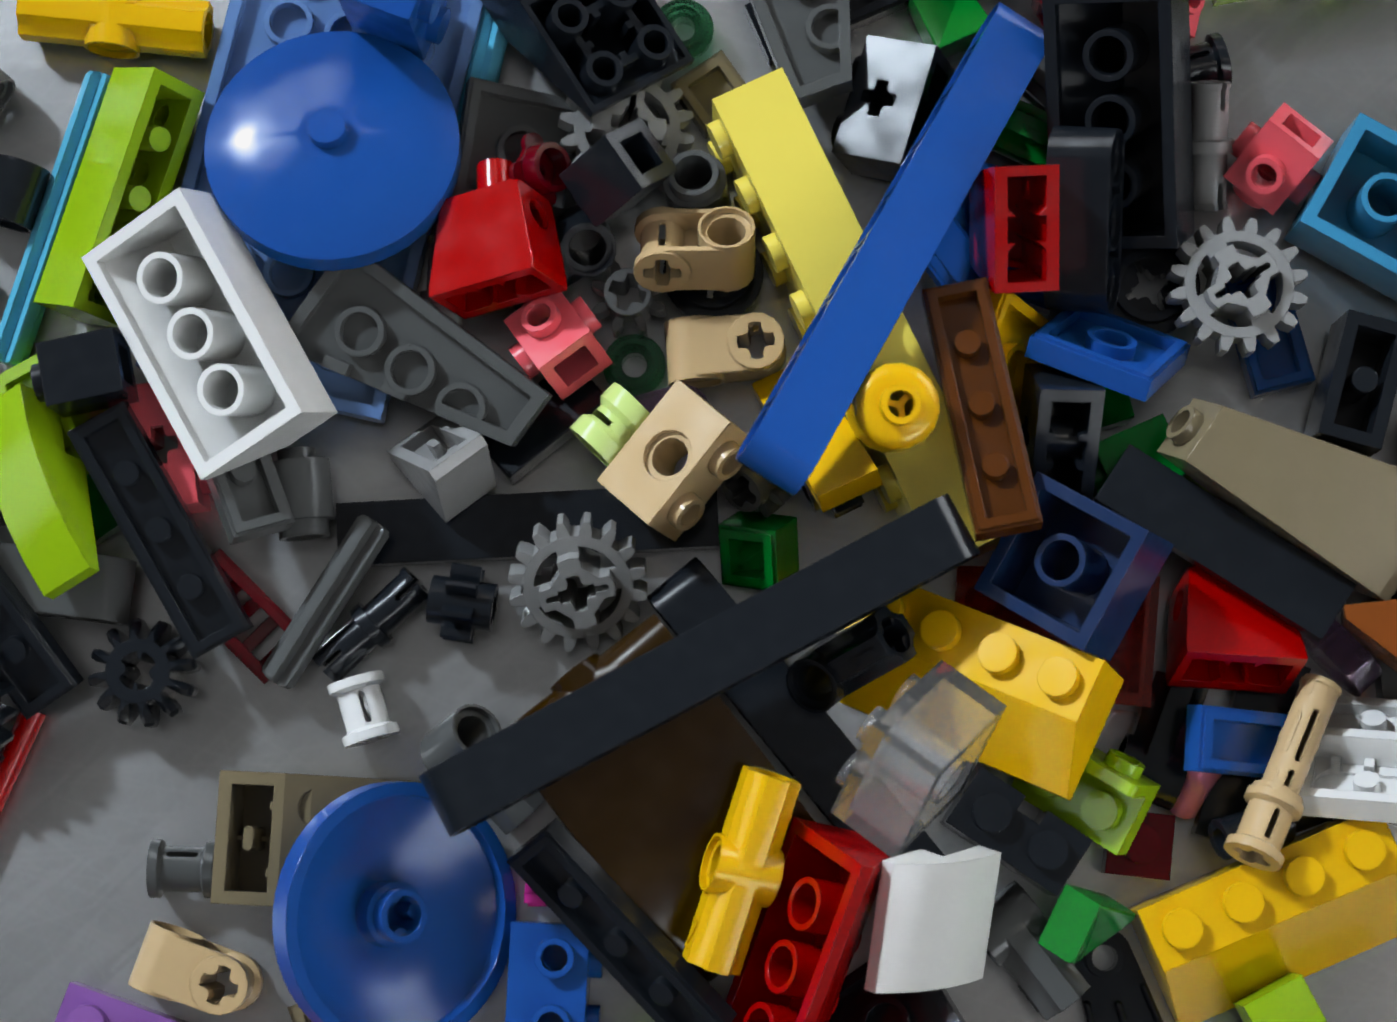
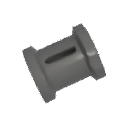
[146,839,215,898]

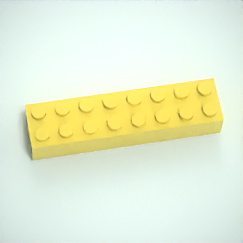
[706,67,1001,559]

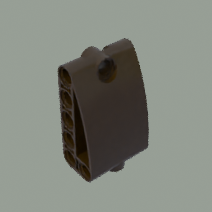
[509,614,815,983]

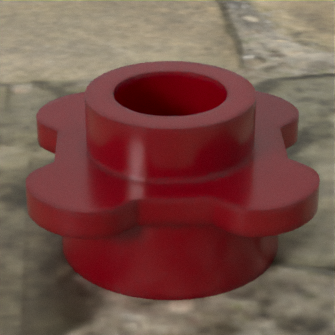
[509,132,571,206]

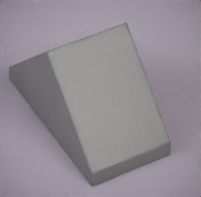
[387,416,497,523]

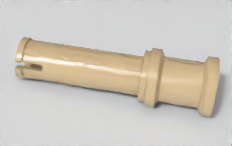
[1223,673,1342,872]

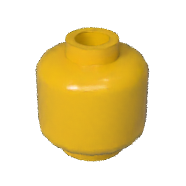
[847,363,940,453]

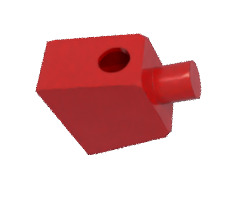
[429,158,567,319]
[969,164,1060,294]
[1166,565,1308,694]

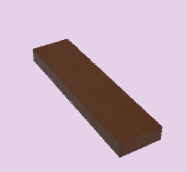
[922,277,1043,542]

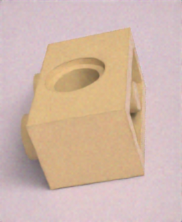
[597,379,747,541]

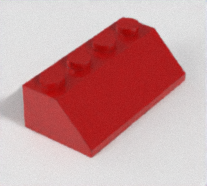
[725,817,891,1022]

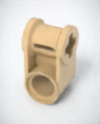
[633,206,756,293]
[664,312,787,389]
[128,920,264,1016]

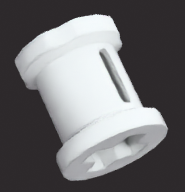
[327,670,400,749]

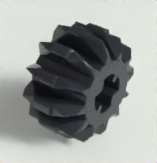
[88,618,201,728]

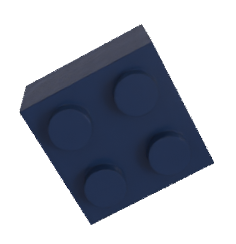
[973,471,1174,662]

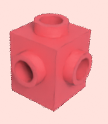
[1223,102,1334,216]
[503,292,613,401]

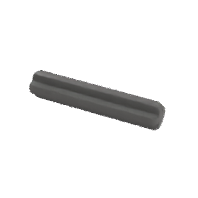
[262,515,389,689]

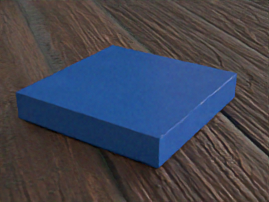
[1024,311,1191,402]

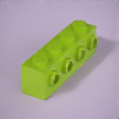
[33,67,205,328]

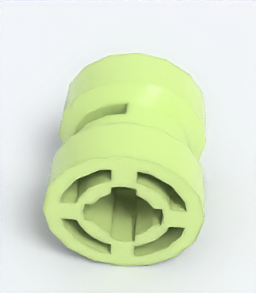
[569,382,650,467]

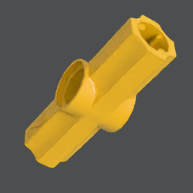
[16,0,214,60]
[682,765,801,976]

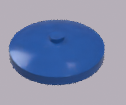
[204,31,462,271]
[272,781,516,1022]

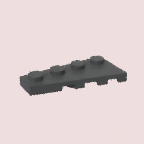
[288,262,553,447]

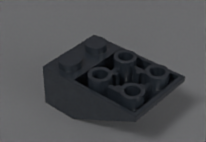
[481,0,694,117]

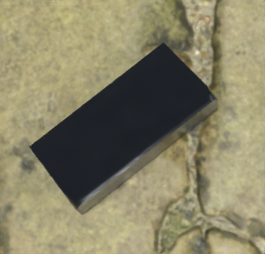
[482,378,603,485]

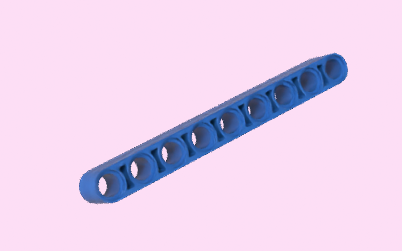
[735,1,1044,496]

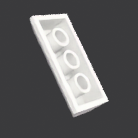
[81,187,338,480]

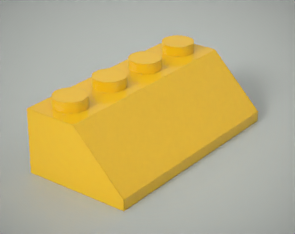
[840,588,1124,801]
[1128,819,1397,1022]

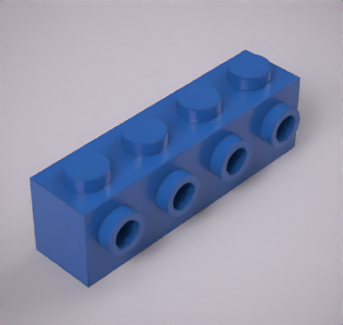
[505,920,603,1022]

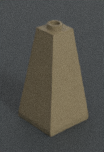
[1157,398,1397,601]

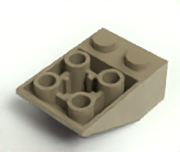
[210,770,422,907]

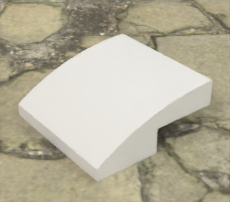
[1299,696,1397,824]
[864,845,1002,994]

